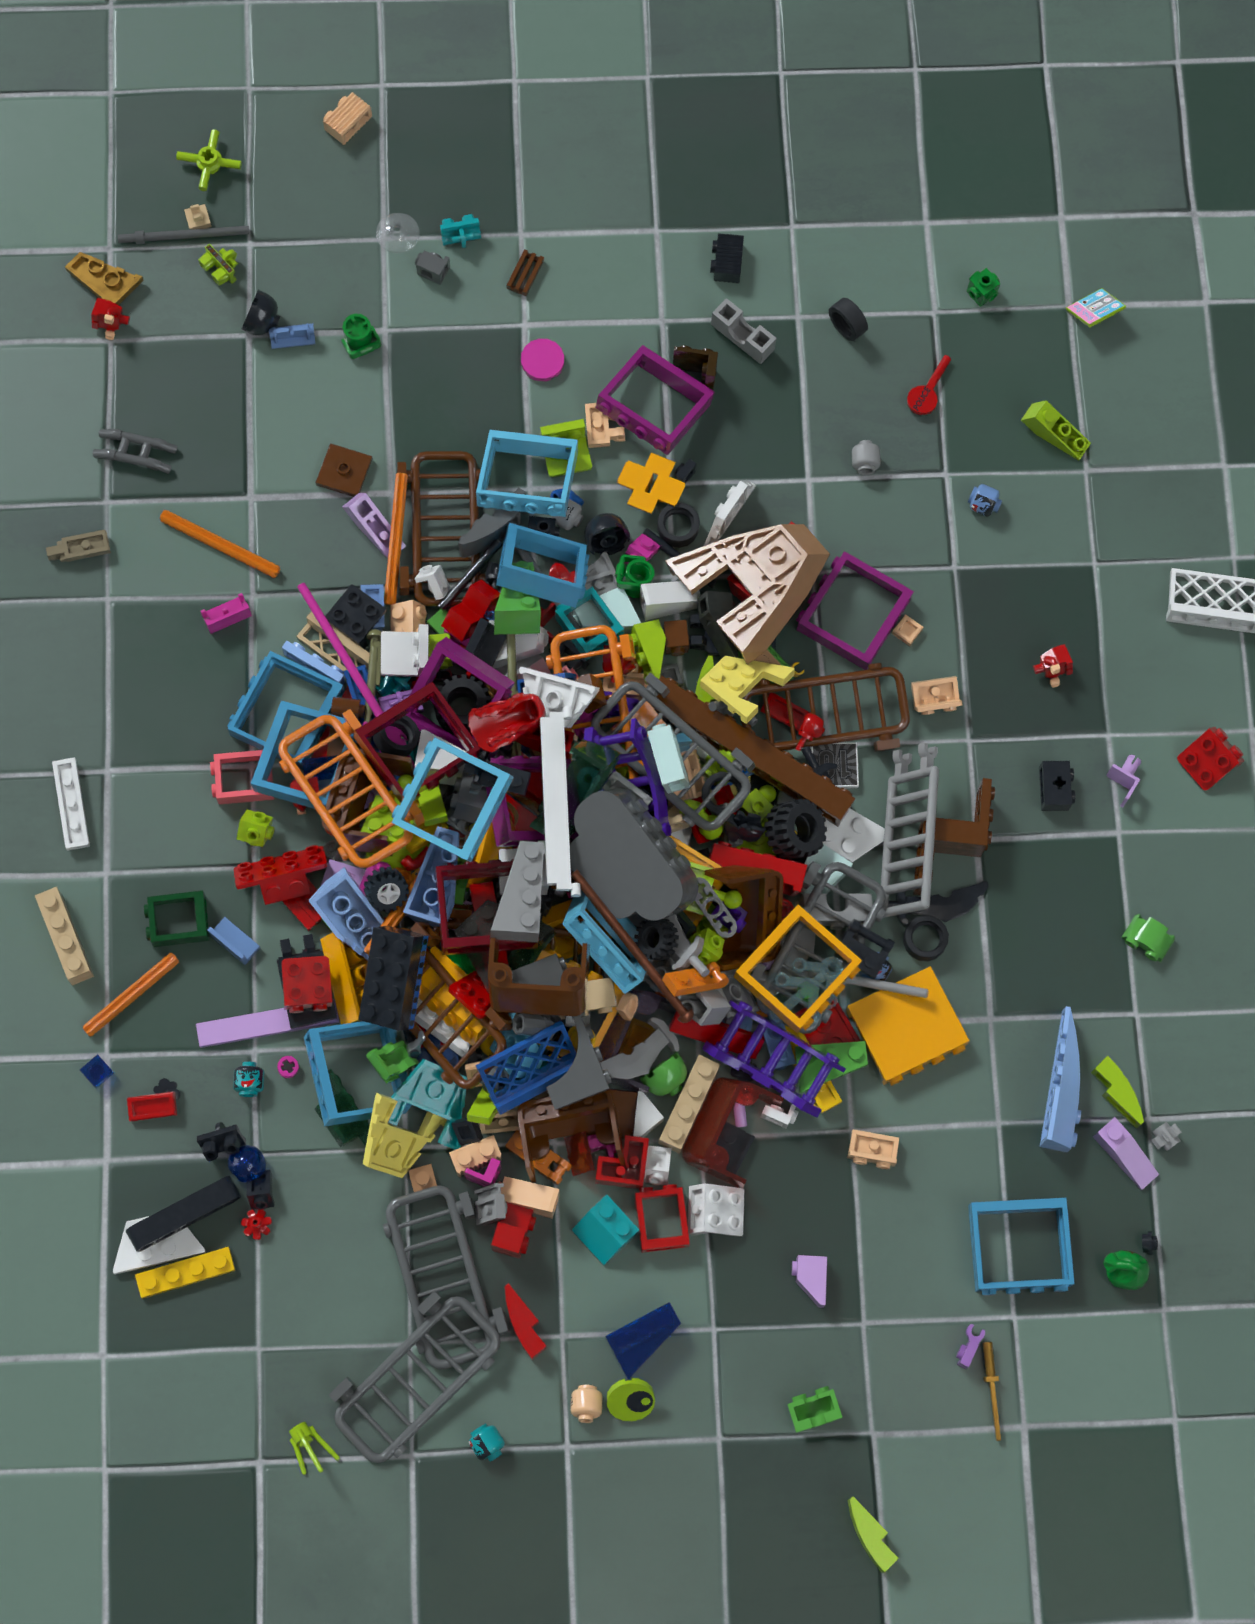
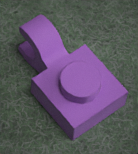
[956,1324,985,1369]

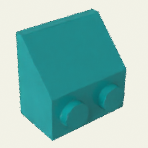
[571,1195,639,1266]

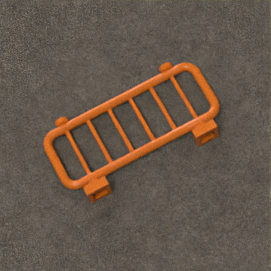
[546,625,644,788]
[278,709,425,868]

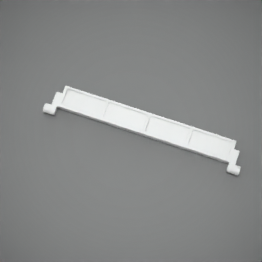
[540,706,581,897]

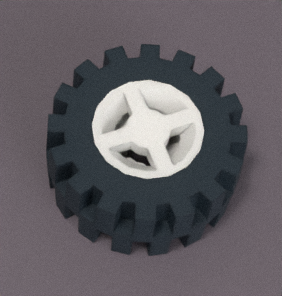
[363,867,409,913]

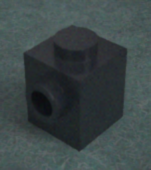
[528,516,560,537]

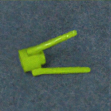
[289,1422,340,1475]

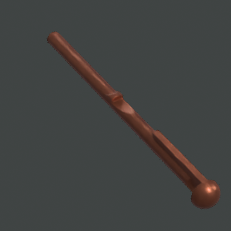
[571,870,694,1023]

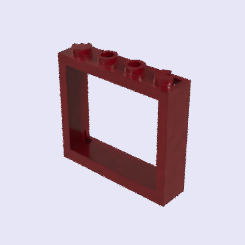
[354,682,481,803]
[435,859,539,955]

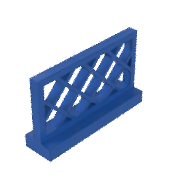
[476,1020,577,1115]

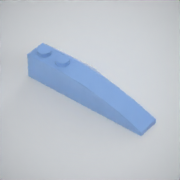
[309,867,385,960]
[1039,1006,1081,1152]

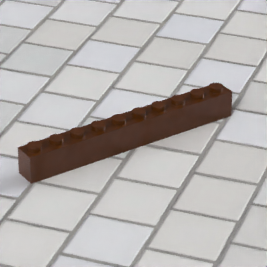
[650,675,855,827]

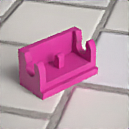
[200,593,252,634]

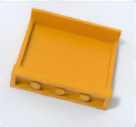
[845,966,970,1086]

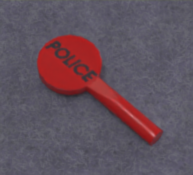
[907,355,951,415]

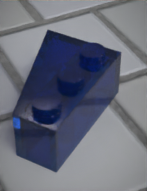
[605,1302,681,1380]

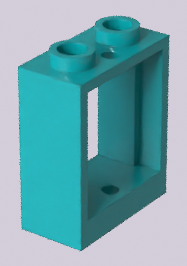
[555,586,624,661]

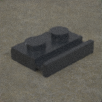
[703,1121,755,1179]

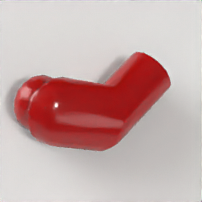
[401,846,429,872]

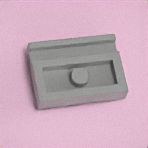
[474,1183,507,1225]

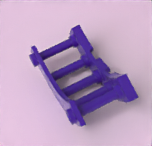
[583,718,672,836]
[702,1000,846,1118]

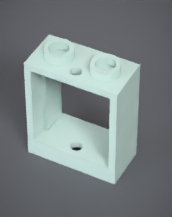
[647,724,690,794]

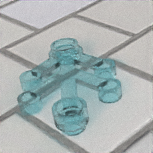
[769,957,843,1024]

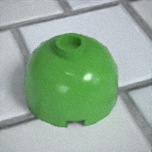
[639,1052,687,1096]

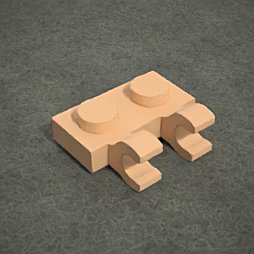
[585,403,626,448]

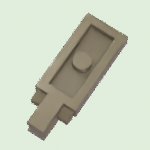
[46,529,111,562]

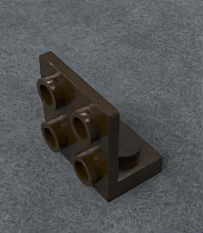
[673,345,718,391]

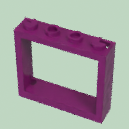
[595,345,715,455]
[796,551,914,670]
[406,637,515,752]
[486,756,580,847]

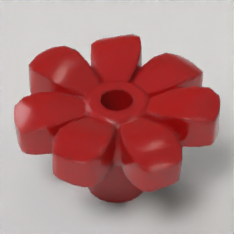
[241,1210,272,1240]

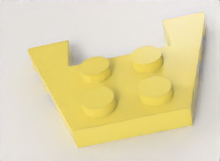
[700,656,795,724]
[363,1093,447,1178]

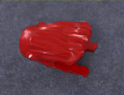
[468,693,546,752]

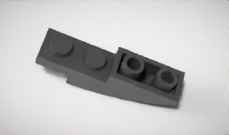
[458,487,526,558]

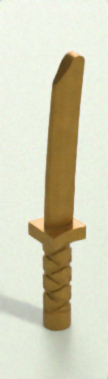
[983,1342,1001,1441]

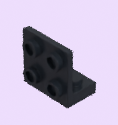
[325,584,387,649]

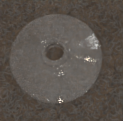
[376,213,419,253]

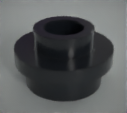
[1142,1231,1158,1255]

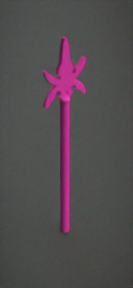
[297,583,415,767]

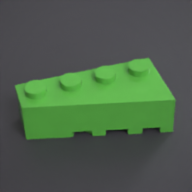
[494,561,541,635]

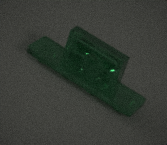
[315,1069,370,1148]

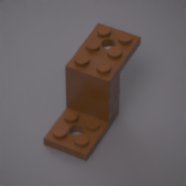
[913,778,995,896]

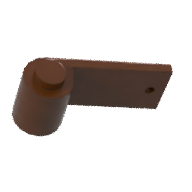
[326,697,365,767]

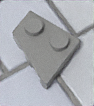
[585,552,618,600]

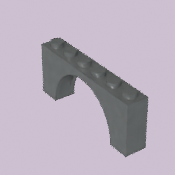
[512,954,612,1110]

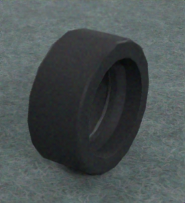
[829,298,868,341]
[657,502,700,548]
[373,715,420,757]
[701,772,744,815]
[903,915,949,962]

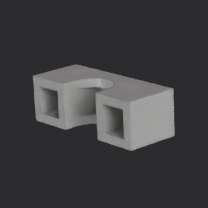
[711,298,777,364]
[799,894,873,930]

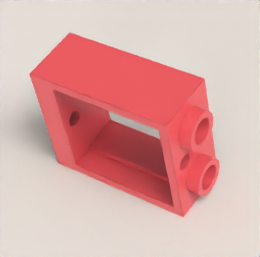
[210,750,274,805]

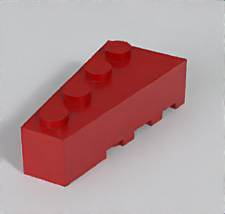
[708,841,807,897]

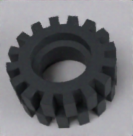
[634,919,679,961]

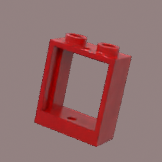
[635,1184,690,1253]

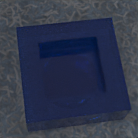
[80,1054,114,1089]

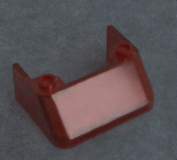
[682,1077,784,1189]

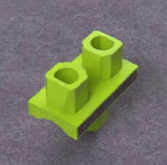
[198,243,238,286]

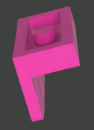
[464,1158,502,1187]

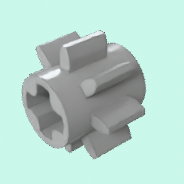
[1151,1122,1182,1151]

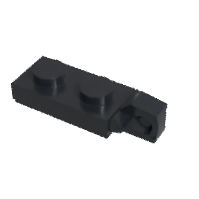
[463,761,532,797]

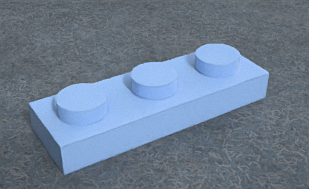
[282,641,345,685]

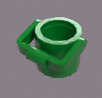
[341,314,382,359]
[615,554,655,598]

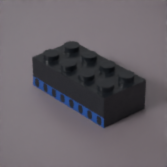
[358,926,429,1031]

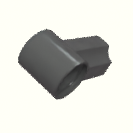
[512,1013,562,1041]

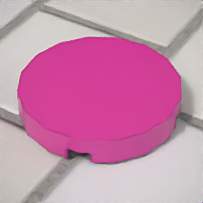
[521,339,564,382]

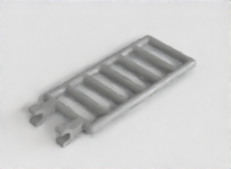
[881,743,939,918]

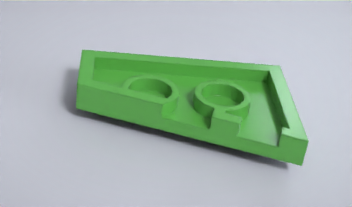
[794,1041,868,1094]

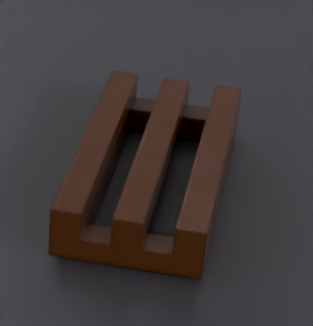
[506,249,544,296]

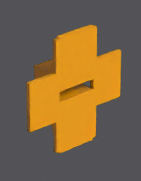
[617,453,685,514]

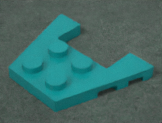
[388,1059,467,1150]

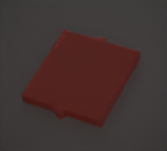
[564,1131,595,1176]

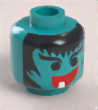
[233,1062,265,1097]
[469,1423,505,1462]

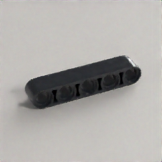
[125,1176,241,1252]

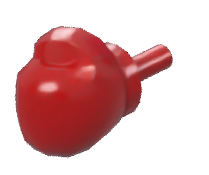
[795,713,825,751]

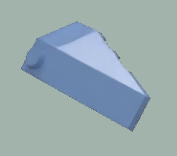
[403,826,459,927]

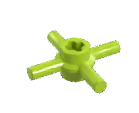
[176,130,242,191]

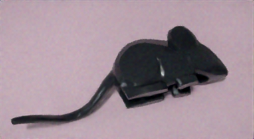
[724,810,802,842]

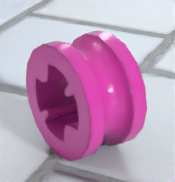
[277,1056,299,1078]

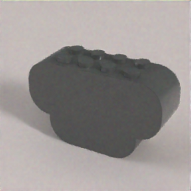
[570,788,699,921]

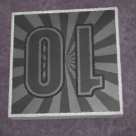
[811,742,859,789]

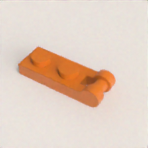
[662,962,729,997]
[505,1130,572,1185]

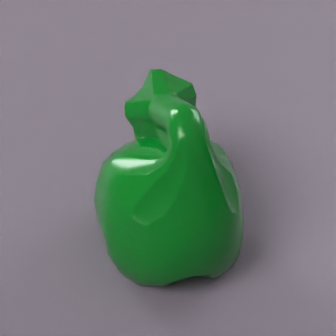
[1103,1250,1150,1290]

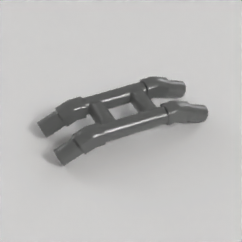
[93,429,177,474]

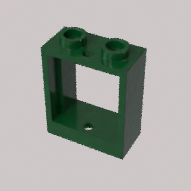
[144,890,210,947]

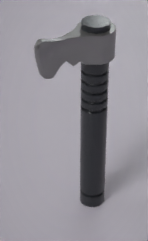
[403,1029,426,1058]

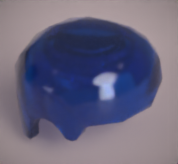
[228,1145,266,1182]

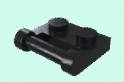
[833,919,895,979]

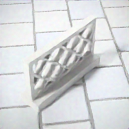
[1166,568,1255,633]

